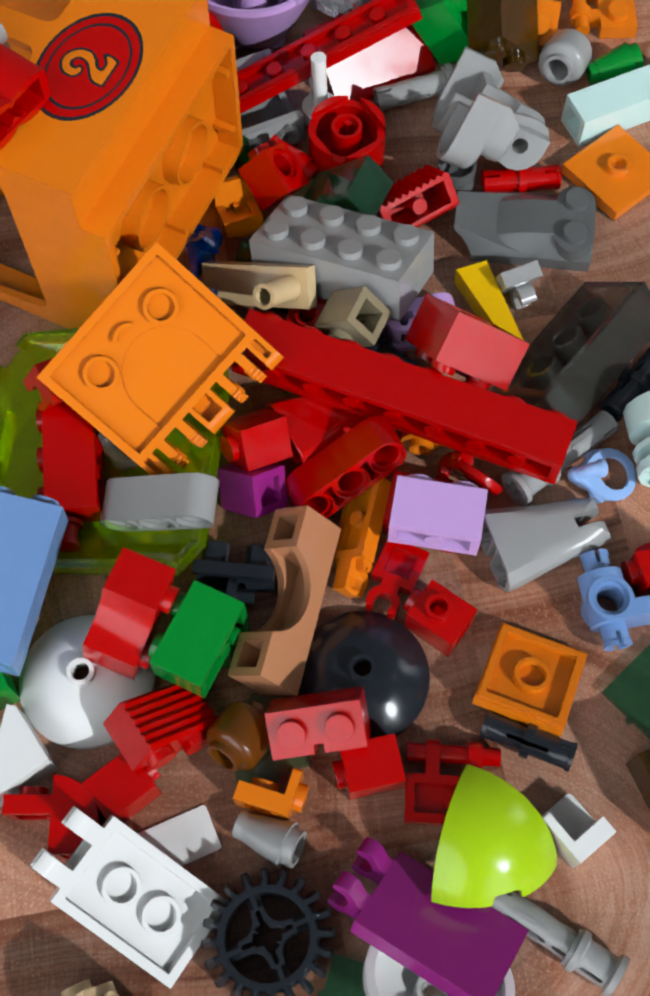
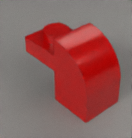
[2,775,106,860]

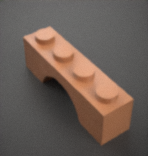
[228,505,341,696]

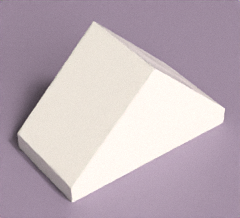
[0,704,59,807]

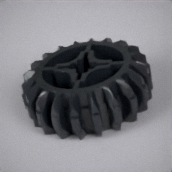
[201,868,335,996]

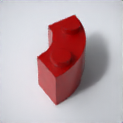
[82,547,180,680]

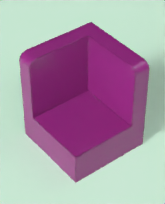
[218,463,288,518]

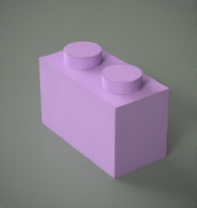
[387,474,488,556]

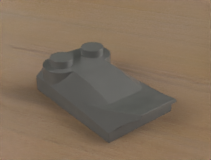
[454,186,596,272]

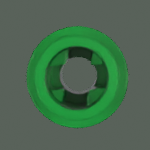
[585,42,644,86]

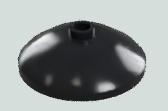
[298,611,430,739]

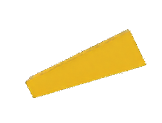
[454,260,523,340]

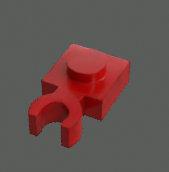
[365,539,430,619]

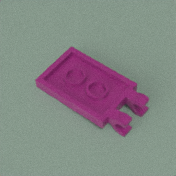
[328,837,529,996]

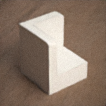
[541,794,617,869]

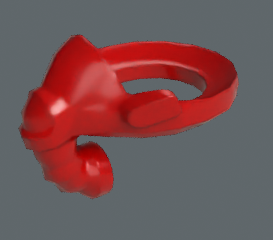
[435,451,503,496]

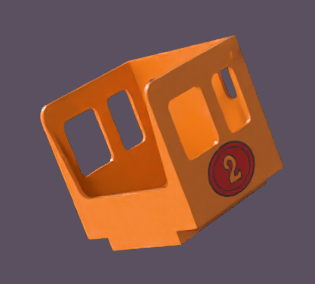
[0,0,243,332]

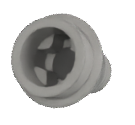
[232,810,307,868]

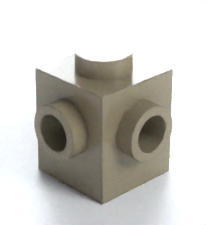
[315,286,391,347]

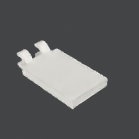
[30,806,230,989]

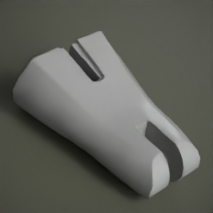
[480,497,612,593]

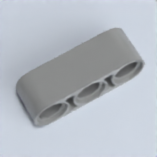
[100,472,219,532]

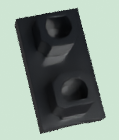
[192,540,277,604]

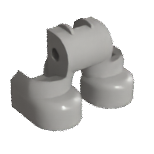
[431,46,550,170]

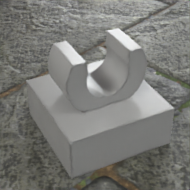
[495,260,543,310]

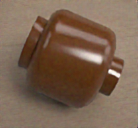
[206,701,270,772]

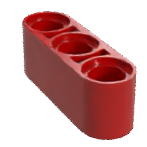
[286,415,406,518]

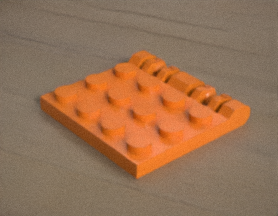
[36,241,284,475]

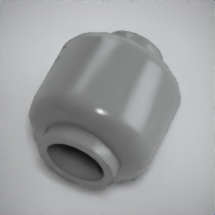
[538,28,592,87]

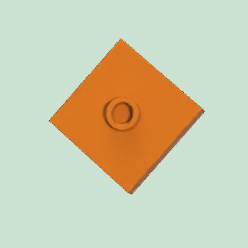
[561,124,650,221]
[472,622,588,737]

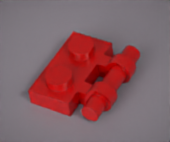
[403,739,501,826]

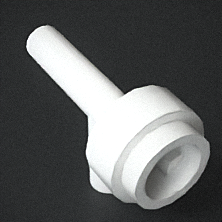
[302,52,334,126]

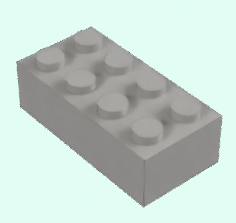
[249,195,434,321]

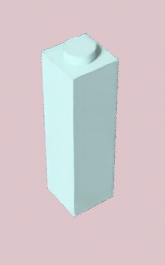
[561,64,650,148]

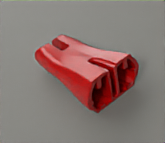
[266,395,366,468]

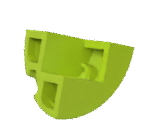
[431,764,557,908]

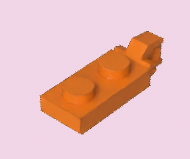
[332,478,392,599]

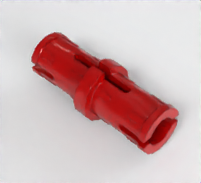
[480,164,562,192]

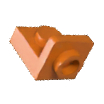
[233,767,310,821]

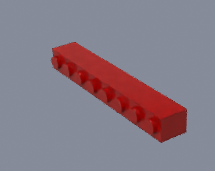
[231,309,578,485]

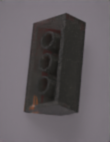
[489,282,650,428]

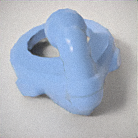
[567,448,637,503]

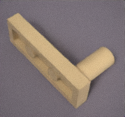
[202,260,317,310]

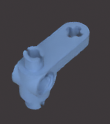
[577,548,650,651]

